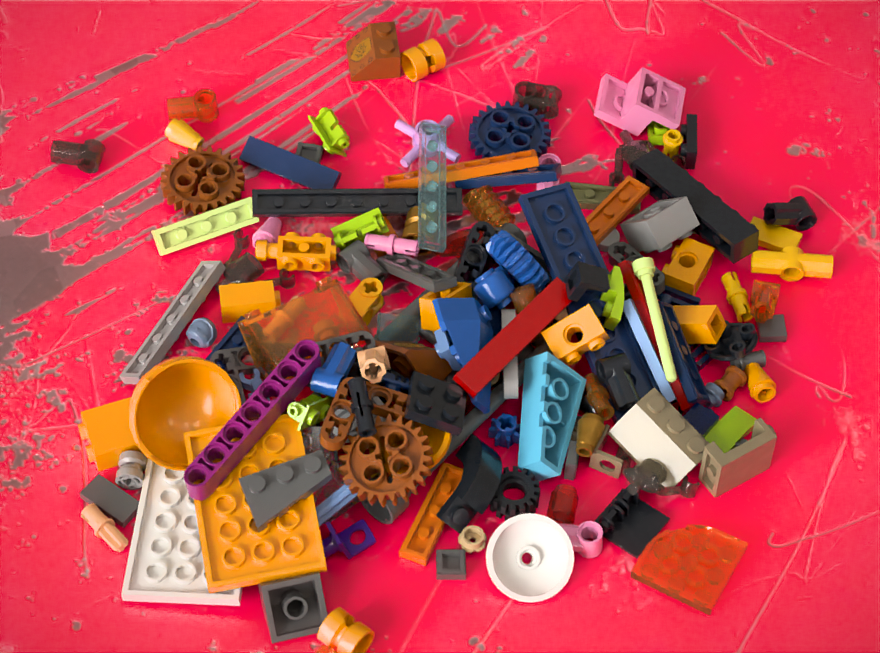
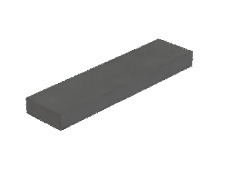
[376,253,457,293]

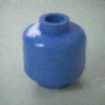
[474,268,515,310]

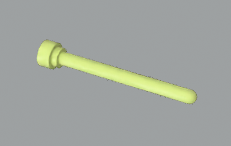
[632,257,677,382]

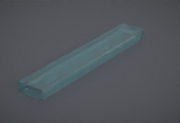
[418,121,446,253]

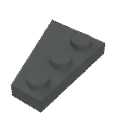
[239,449,332,533]

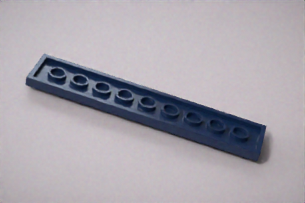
[518,182,662,424]

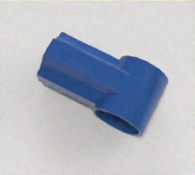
[310,342,357,398]

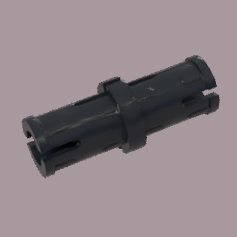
[348,377,377,437]

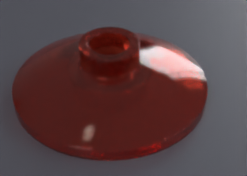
[433,229,483,259]

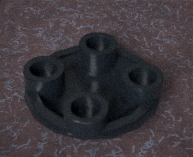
[704,320,758,361]

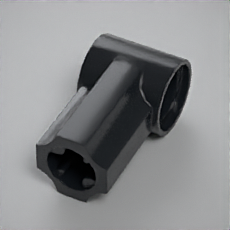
[763,196,817,231]
[595,352,640,411]

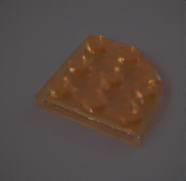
[630,524,748,615]

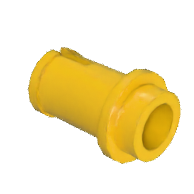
[662,129,683,161]

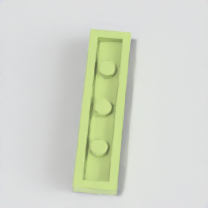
[151,197,260,256]

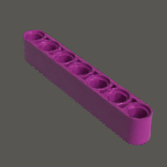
[184,339,321,500]

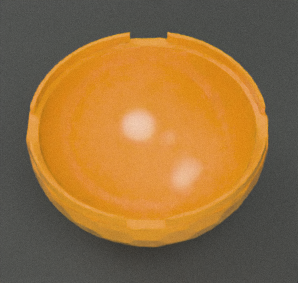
[128,356,241,471]

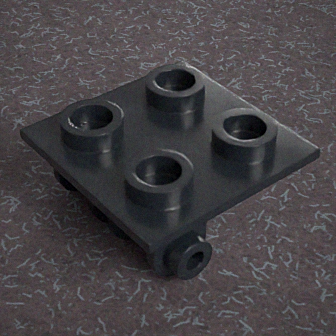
[594,485,670,558]

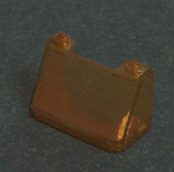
[237,276,370,381]

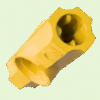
[750,246,833,282]

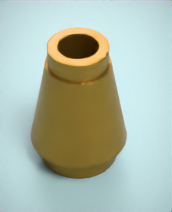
[576,413,605,457]

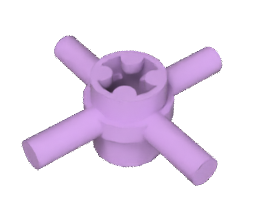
[394,115,461,168]

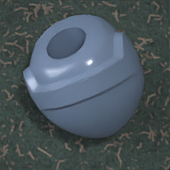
[186,317,217,348]

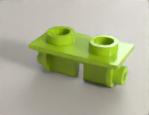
[307,107,350,157]
[330,207,390,250]
[287,394,333,431]

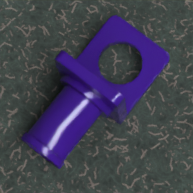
[322,519,376,559]

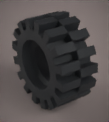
[489,466,540,521]

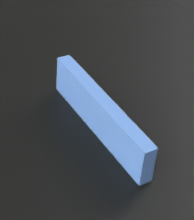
[623,299,678,404]

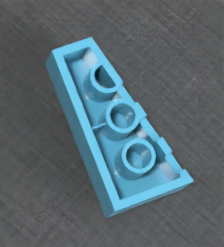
[517,351,587,481]

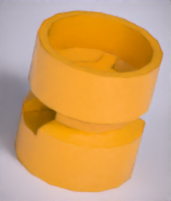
[400,38,446,82]
[317,607,374,653]

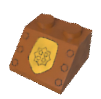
[346,21,401,82]
[375,340,453,381]

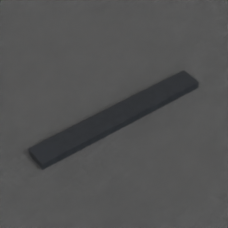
[252,188,463,217]

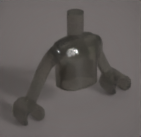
[608,130,686,187]
[215,229,296,294]
[615,446,700,498]

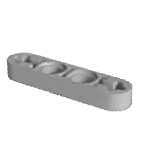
[501,309,518,399]

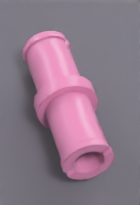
[364,233,420,257]

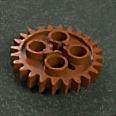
[160,146,245,216]
[339,414,434,507]

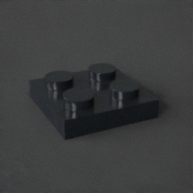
[404,371,467,436]

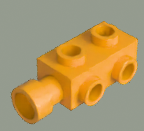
[256,232,337,272]

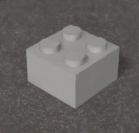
[620,196,700,254]

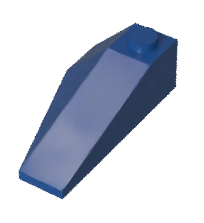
[432,298,493,414]

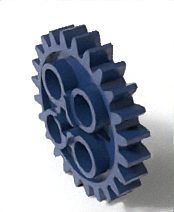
[469,101,551,160]

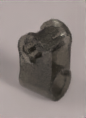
[512,81,562,119]

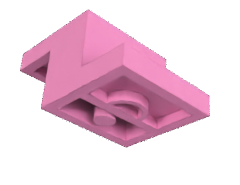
[594,67,686,136]

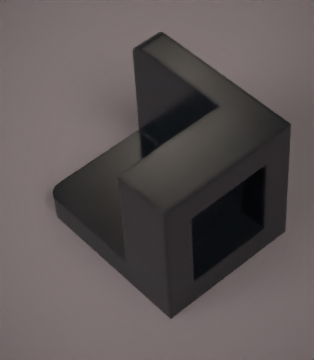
[564,261,610,302]

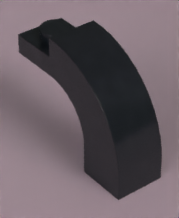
[436,433,502,533]

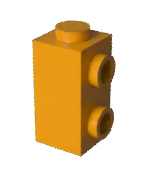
[219,280,281,323]
[673,305,727,344]

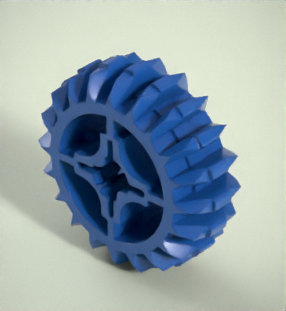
[485,230,550,296]

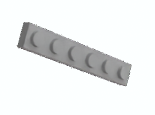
[119,261,226,385]

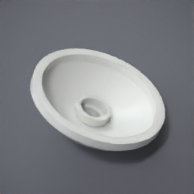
[486,513,574,602]

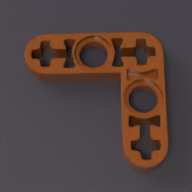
[319,377,415,451]

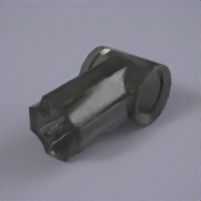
[50,139,106,174]

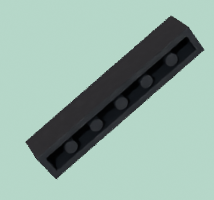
[633,148,759,264]

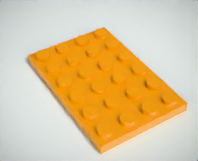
[184,414,327,593]

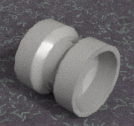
[115,450,147,490]

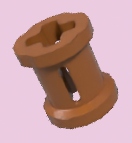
[713,365,747,402]

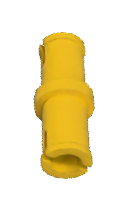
[721,272,754,322]

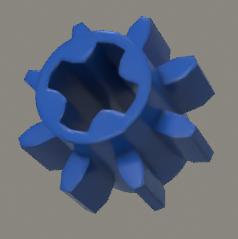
[488,413,520,449]

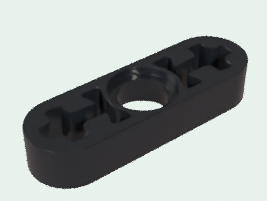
[454,221,495,291]

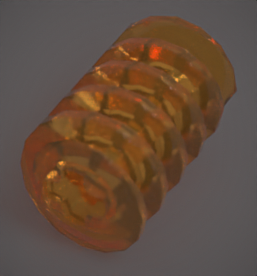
[463,185,516,227]

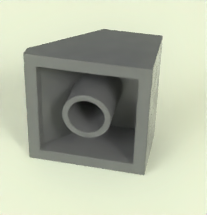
[258,571,328,643]

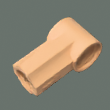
[357,345,390,384]

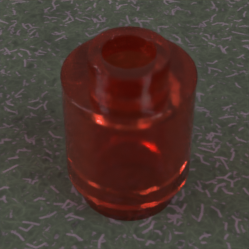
[546,484,579,525]

